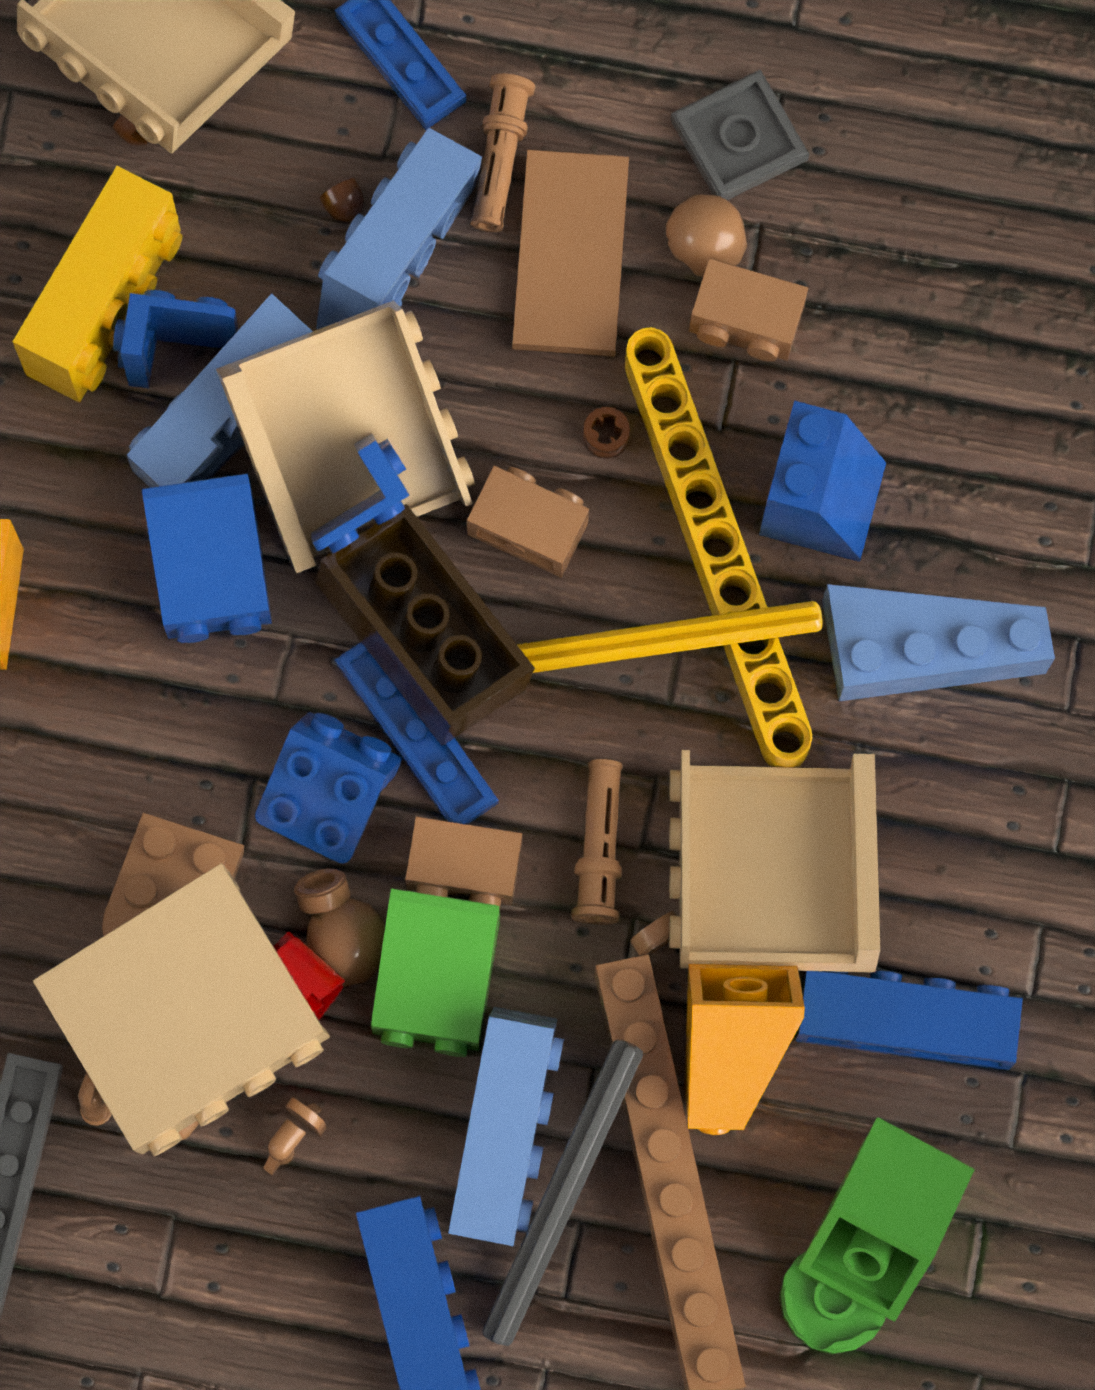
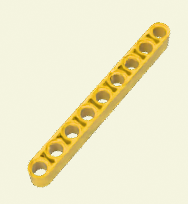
[625,327,813,768]

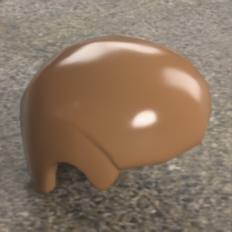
[666,195,747,277]
[306,898,385,986]

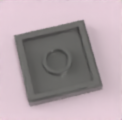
[670,70,809,200]

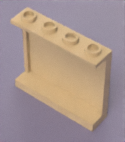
[17,0,295,154]
[216,300,475,573]
[669,750,880,972]
[33,863,330,1156]

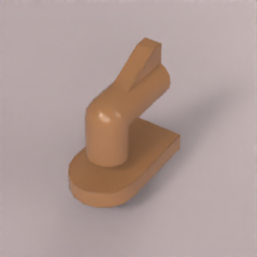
[263,1097,327,1175]

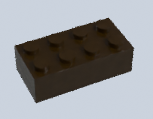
[315,504,535,746]

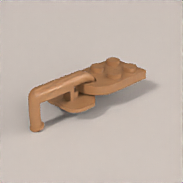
[78,813,244,1126]

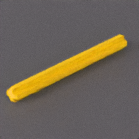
[517,601,823,673]

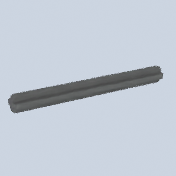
[482,1039,643,1346]

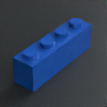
[795,971,1023,1070]
[356,1196,481,1390]

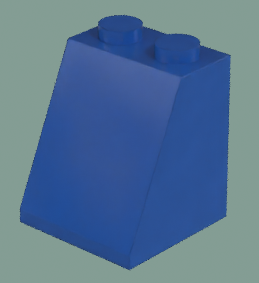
[759,401,886,562]
[142,474,272,643]

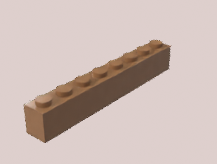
[594,954,746,1390]

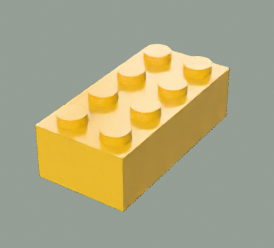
[12,166,183,403]

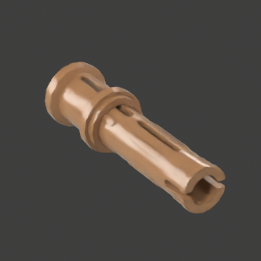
[470,73,535,232]
[571,759,623,925]

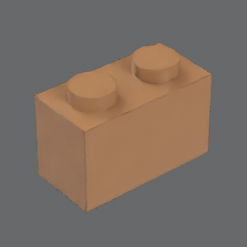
[689,258,809,361]
[467,466,589,578]
[405,817,522,906]

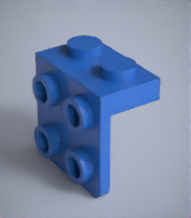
[113,290,239,389]
[311,433,410,553]
[255,712,403,864]

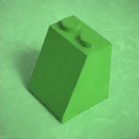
[371,888,500,1057]
[797,1117,975,1322]

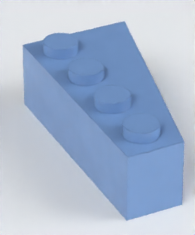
[316,128,482,329]
[127,293,313,488]
[822,584,1055,702]
[448,1007,564,1246]

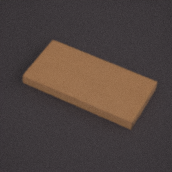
[512,150,629,357]

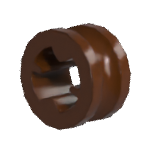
[583,407,630,459]

